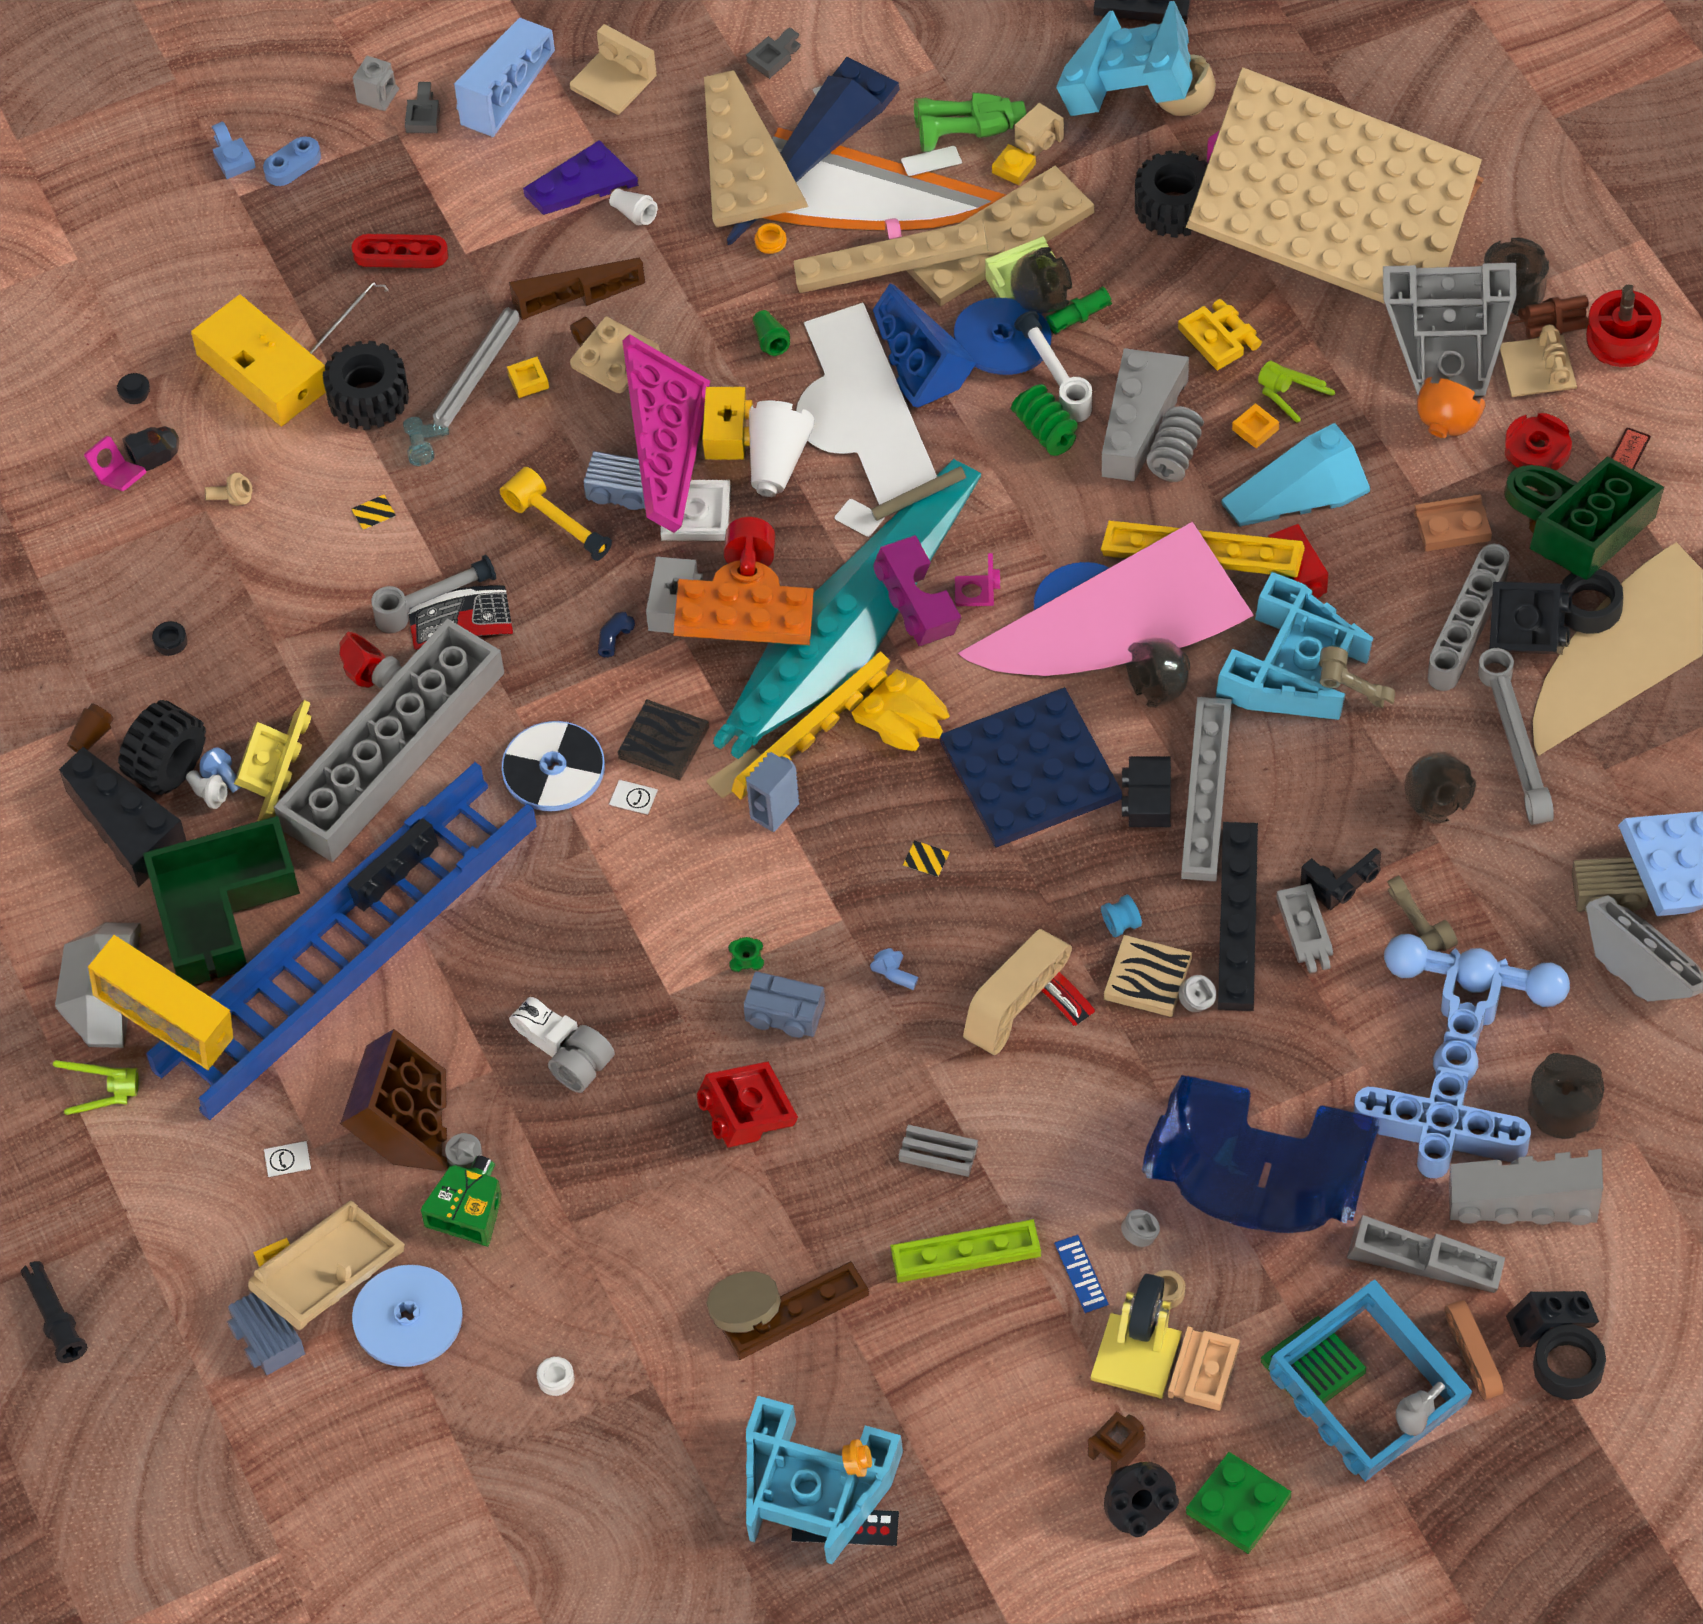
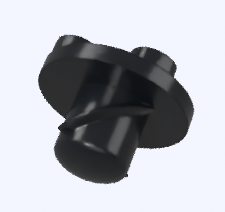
[1104,1462,1179,1537]

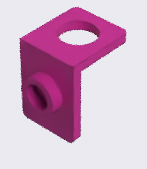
[84,436,147,491]
[955,553,1000,606]

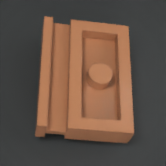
[1414,494,1492,552]

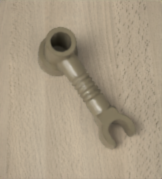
[1319,646,1395,708]
[1387,875,1458,952]

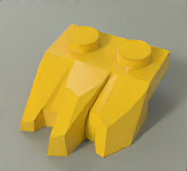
[851,669,950,751]

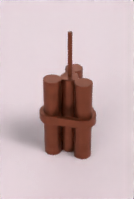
[1507,295,1589,339]

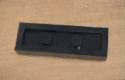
[347,818,439,912]

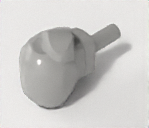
[1395,1382,1445,1436]

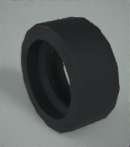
[1561,569,1624,634]
[1533,1324,1606,1400]

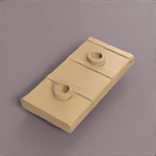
[248,1201,405,1330]

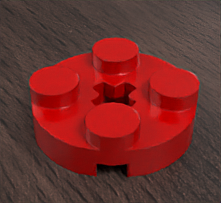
[1505,413,1572,470]

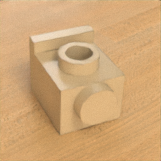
[1015,103,1064,156]

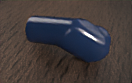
[598,612,635,658]

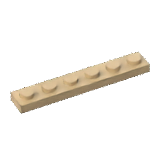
[794,219,989,293]

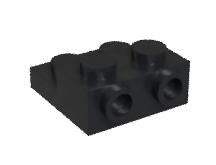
[1489,582,1572,655]

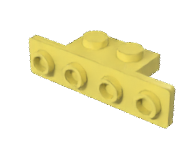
[234,700,311,821]

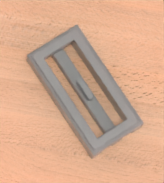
[899,1125,978,1177]

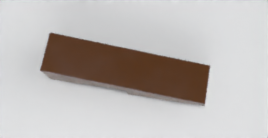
[509,257,645,320]

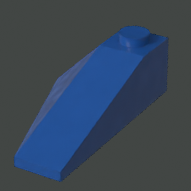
[873,283,976,408]

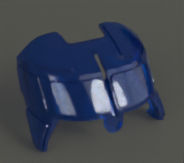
[1142,1075,1380,1233]

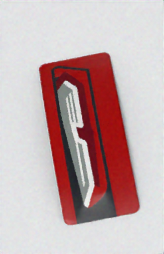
[1041,972,1095,1026]

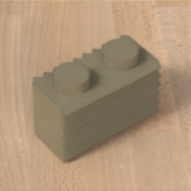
[1572,856,1649,912]

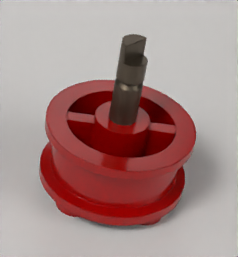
[1586,285,1662,367]

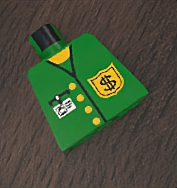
[421,1156,502,1247]

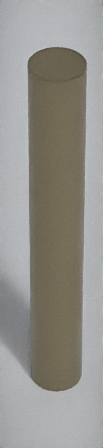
[871,466,966,521]

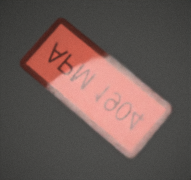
[1611,427,1651,470]

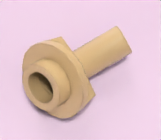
[204,472,253,506]

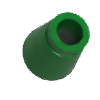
[752,310,790,356]

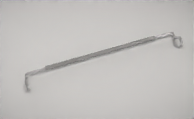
[310,282,388,353]

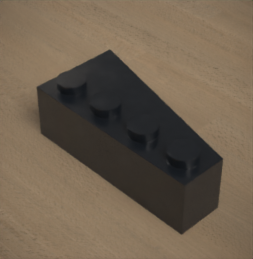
[59,747,187,888]

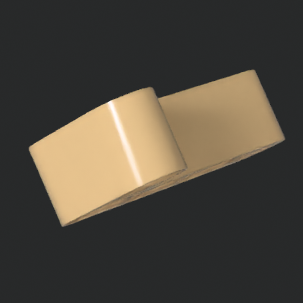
[963,929,1072,1055]

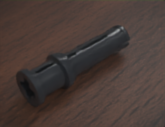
[21,1261,88,1363]

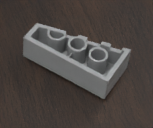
[1102,348,1189,481]

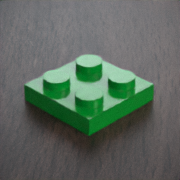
[1186,1452,1292,1554]

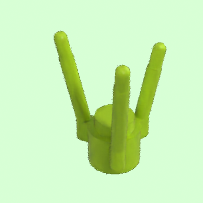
[1258,360,1335,423]
[53,1060,139,1115]

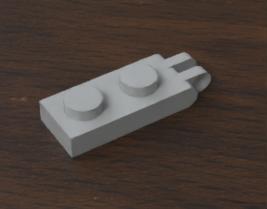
[1276,884,1333,973]

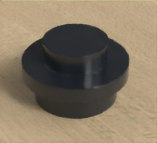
[117,373,150,404]

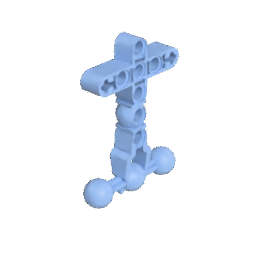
[1353,934,1570,1179]

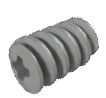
[1146,406,1204,482]

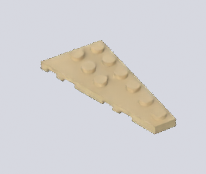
[704,70,808,228]

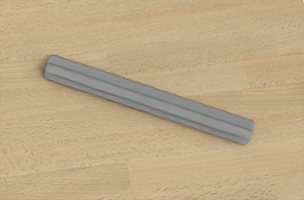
[433,307,520,428]

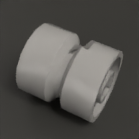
[548,1025,615,1093]

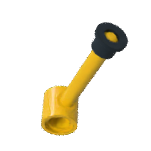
[500,467,612,561]

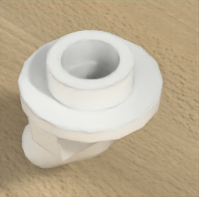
[186,770,227,809]

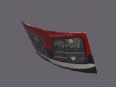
[408,585,513,650]

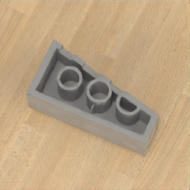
[1449,1149,1603,1225]

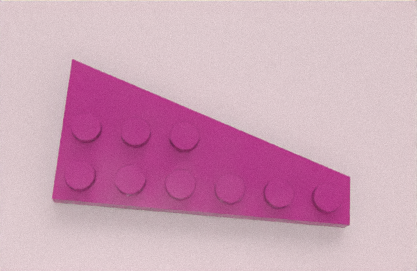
[622,334,710,533]

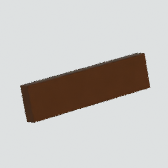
[722,1261,869,1360]

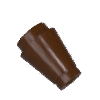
[67,703,114,753]

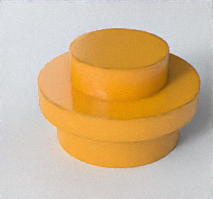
[754,223,787,254]
[842,1439,872,1477]

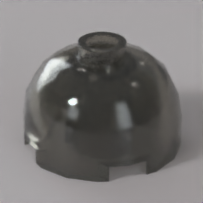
[1010,247,1072,314]
[1126,637,1190,708]
[1404,752,1476,824]

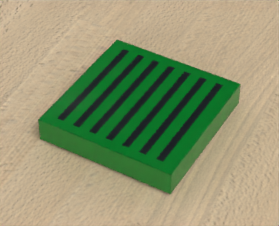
[1261,1315,1366,1404]

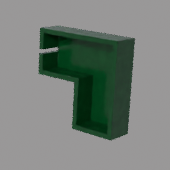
[143,816,300,985]

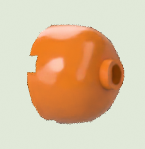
[1417,377,1486,439]

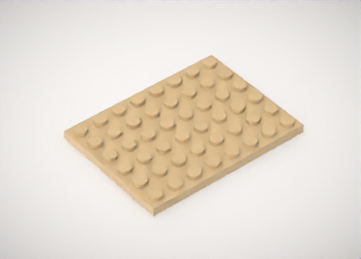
[1186,67,1482,304]

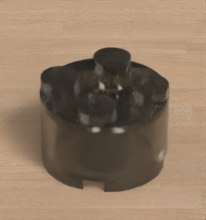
[1483,237,1549,316]
[1528,1053,1604,1139]

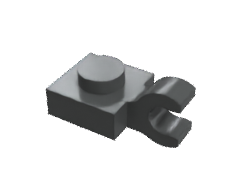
[746,28,801,79]
[405,82,440,133]

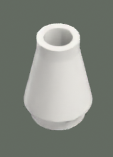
[609,188,658,225]

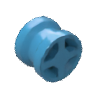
[1101,894,1142,938]

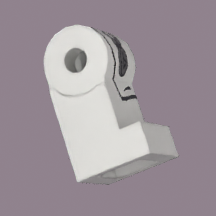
[509,997,578,1057]

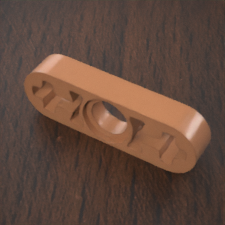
[1444,1300,1504,1400]

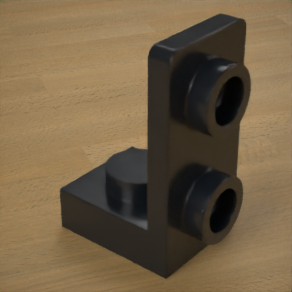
[1300,848,1381,910]
[1506,1291,1599,1347]

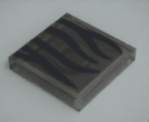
[617,699,709,780]

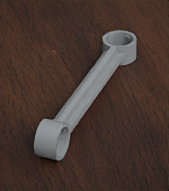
[1478,648,1554,825]

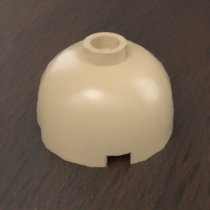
[1158,55,1216,116]

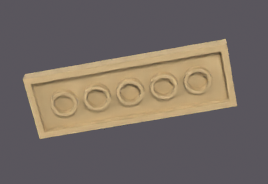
[906,166,1094,306]

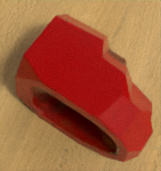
[339,631,385,688]

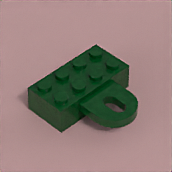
[1504,456,1664,580]

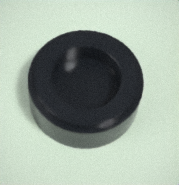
[152,621,187,656]

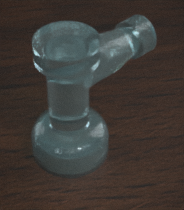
[403,417,449,466]

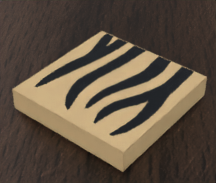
[1104,935,1192,1017]

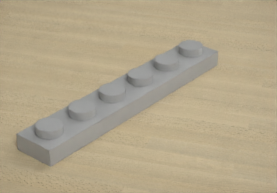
[1181,697,1232,881]

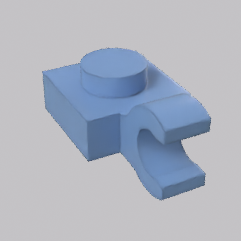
[212,121,256,179]

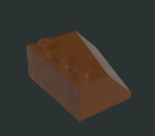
[340,1029,447,1171]

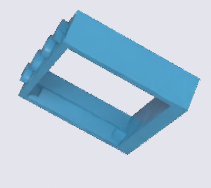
[1268,1279,1472,1482]

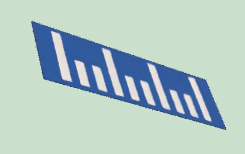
[1054,1235,1109,1313]

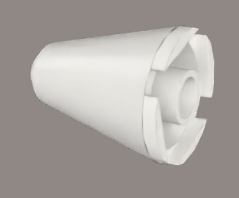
[749,400,815,497]

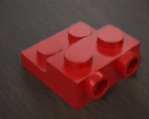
[697,1061,798,1148]

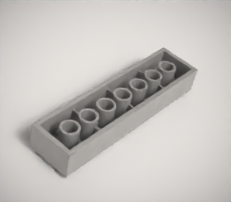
[274,618,504,862]

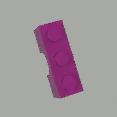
[874,535,962,646]

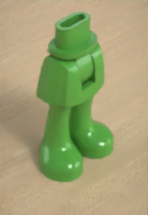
[914,92,1026,152]

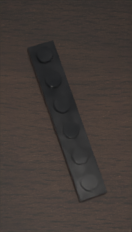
[1218,822,1258,1011]

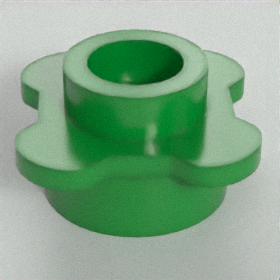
[728,937,764,972]

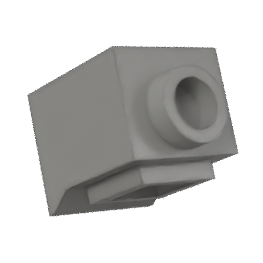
[353,56,399,111]

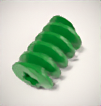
[1010,384,1078,456]

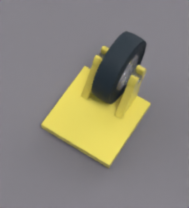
[1091,1274,1182,1399]

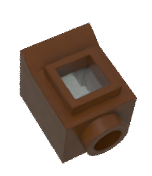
[1088,1411,1146,1474]

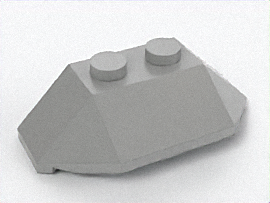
[1586,895,1703,1002]
[55,922,141,1048]

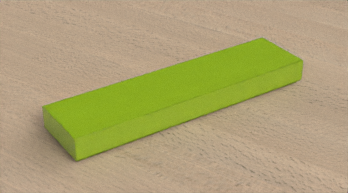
[890,1219,1041,1283]

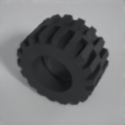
[1135,150,1208,238]
[323,341,409,430]
[118,700,206,795]

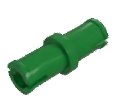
[1046,286,1112,335]

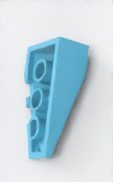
[1221,423,1370,527]

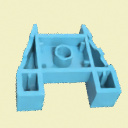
[1056,1,1193,116]
[1215,572,1373,720]
[746,1396,903,1564]

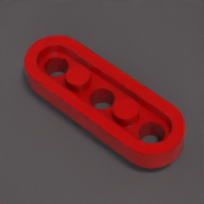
[351,234,449,268]

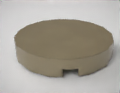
[707,1271,781,1332]

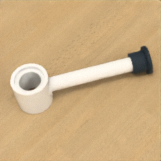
[1014,311,1092,423]

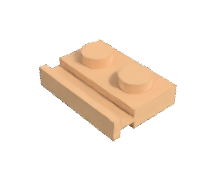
[1168,1326,1240,1411]

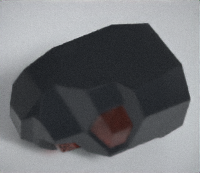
[122,426,179,471]

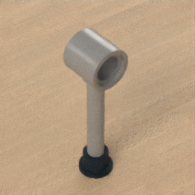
[371,555,496,633]

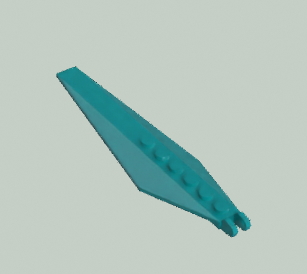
[713,459,981,759]

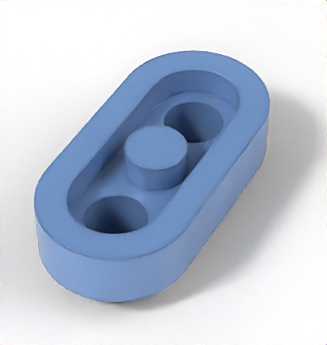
[263,137,321,186]

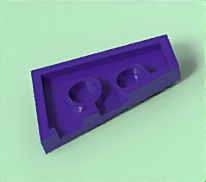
[523,140,639,215]

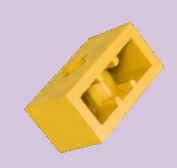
[703,387,753,460]

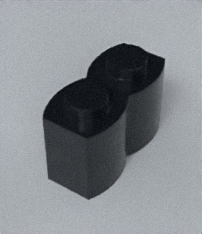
[1122,756,1171,827]

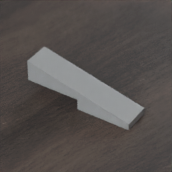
[1347,1215,1505,1293]

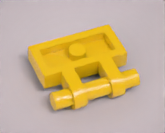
[1178,299,1262,371]

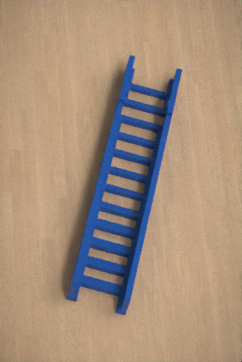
[146,762,537,1120]

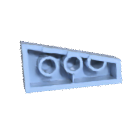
[454,18,555,137]

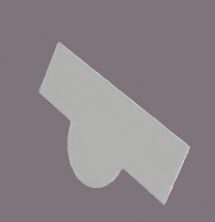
[796,303,937,505]

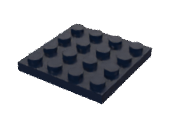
[940,687,1122,848]

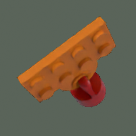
[674,517,814,645]

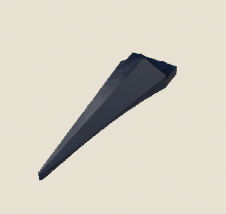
[727,57,900,245]

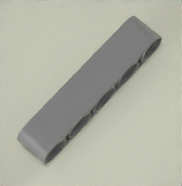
[1428,543,1510,691]

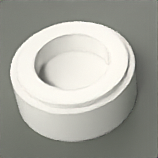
[537,1357,575,1396]

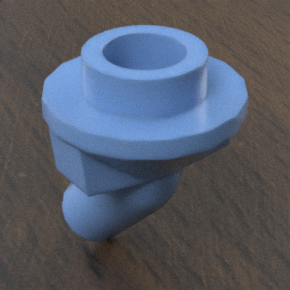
[200,747,241,793]
[870,948,919,990]

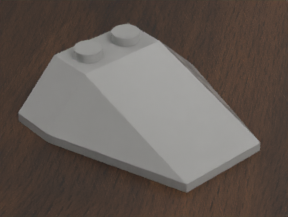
[1383,263,1517,396]

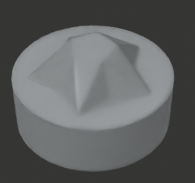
[1178,975,1216,1012]
[445,1133,483,1170]
[1121,1209,1160,1247]

